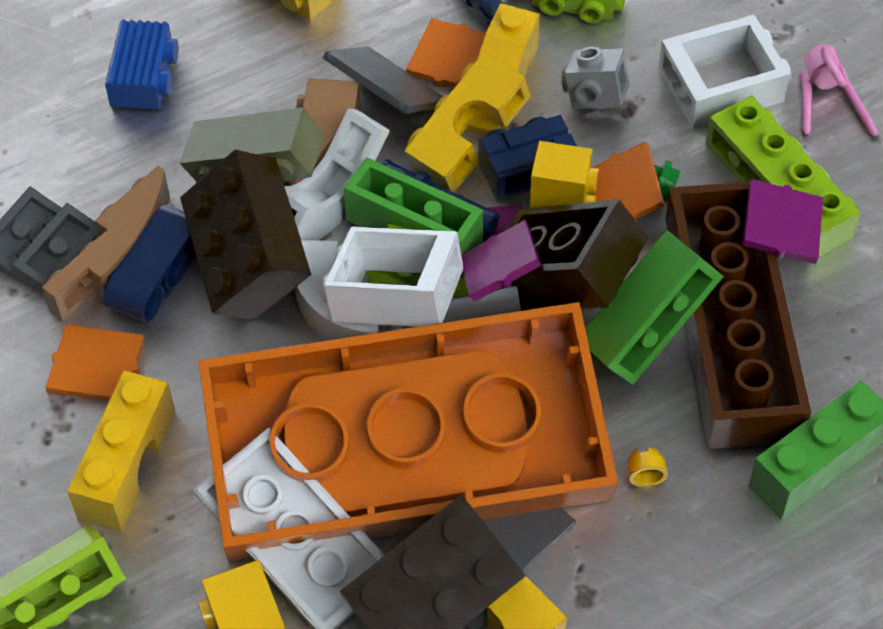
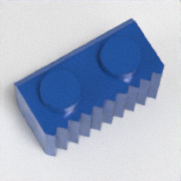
[105,19,179,110]

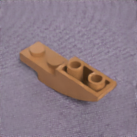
[42,166,170,322]

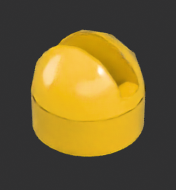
[627,446,668,487]

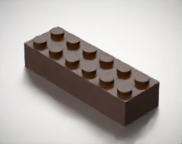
[665,181,811,449]

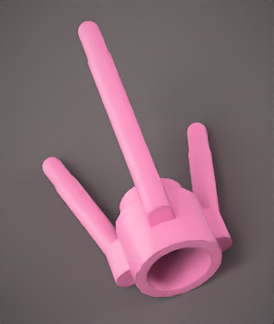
[799,45,878,136]

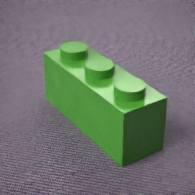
[344,157,483,255]
[585,230,724,385]
[749,380,883,520]

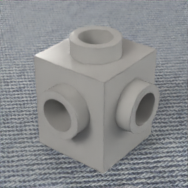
[561,47,630,111]

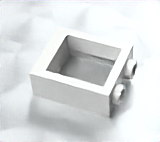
[658,14,792,128]
[321,227,464,327]

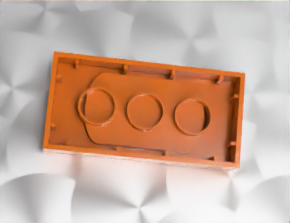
[198,302,618,562]

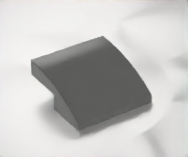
[0,186,99,291]

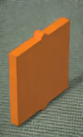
[406,18,486,88]
[589,142,665,222]
[45,324,145,401]

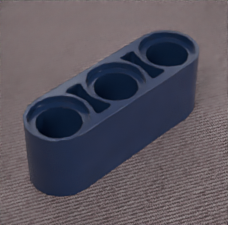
[103,204,196,323]

